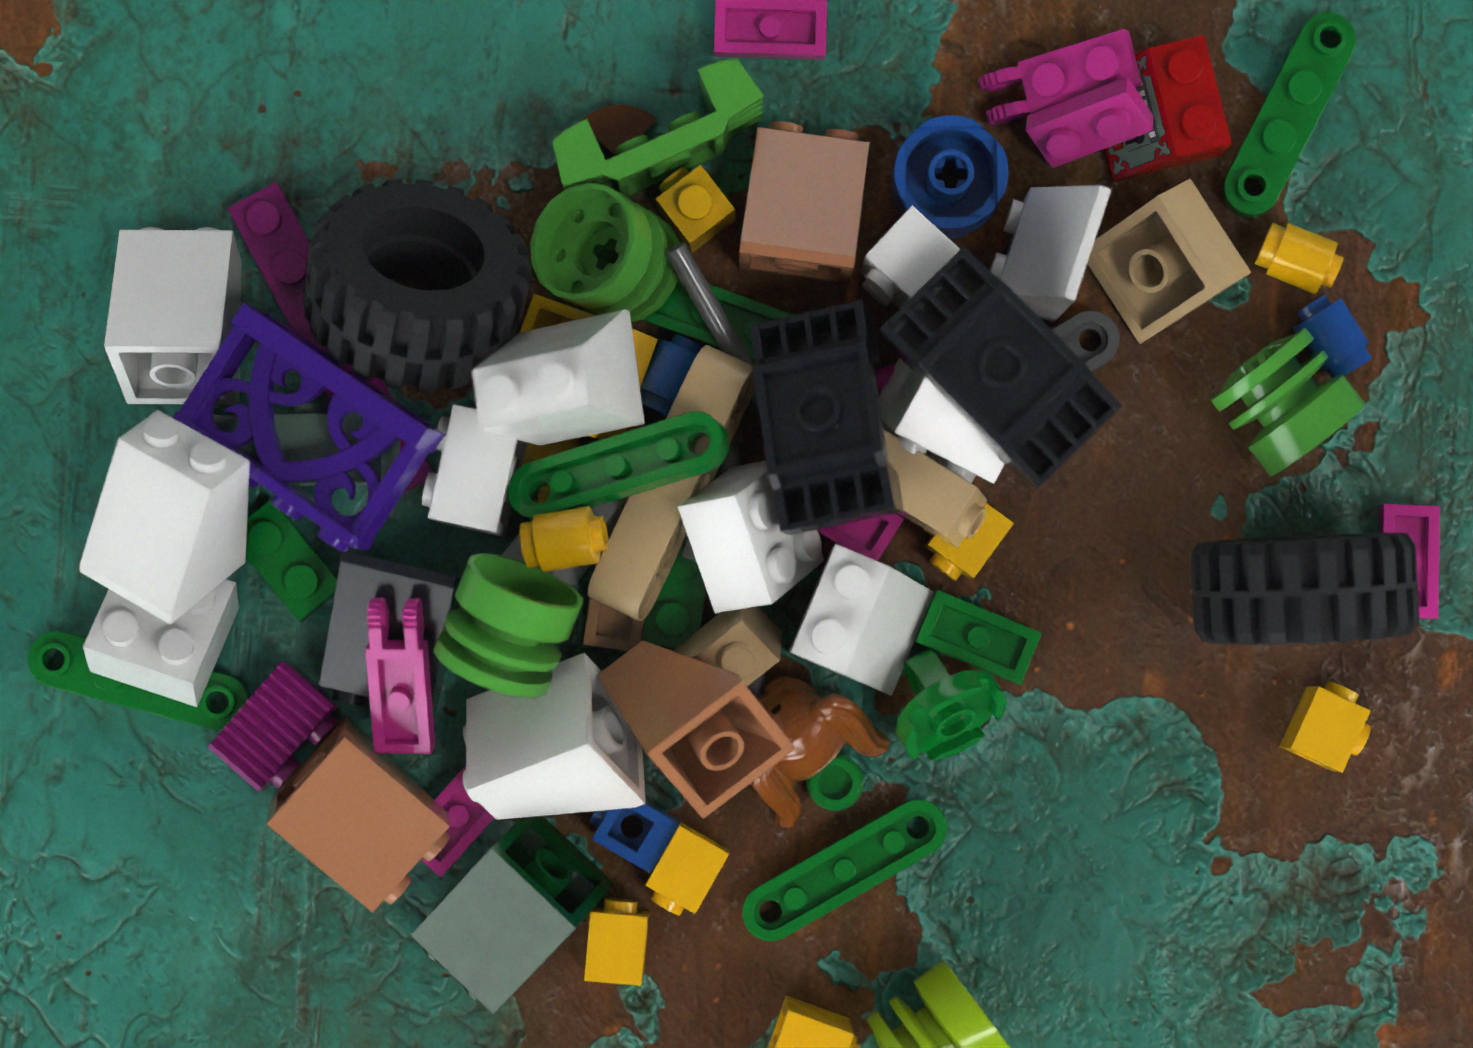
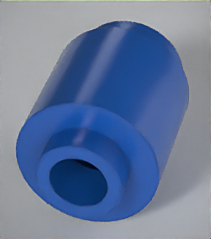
[1292,294,1372,378]
[640,334,703,418]

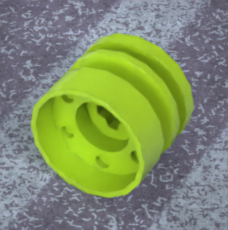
[866,959,1011,1048]

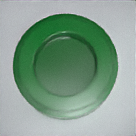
[806,754,863,811]

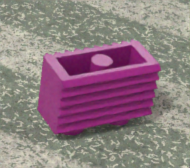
[208,661,341,792]

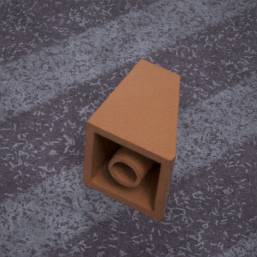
[739,121,870,284]
[597,640,796,819]
[266,715,450,913]

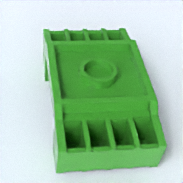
[552,58,764,197]

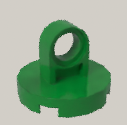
[895,649,1007,761]

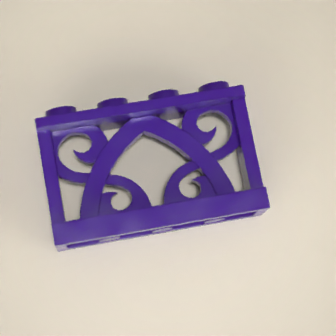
[172,303,445,552]

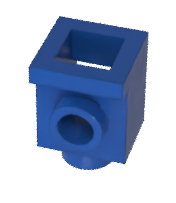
[589,801,681,874]

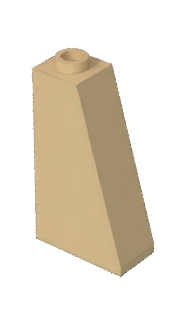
[884,430,987,548]

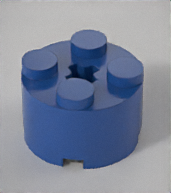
[890,115,1009,239]

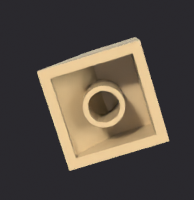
[1087,179,1251,344]

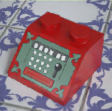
[1104,35,1232,183]

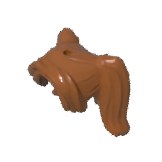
[751,676,891,829]

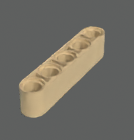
[588,345,756,621]

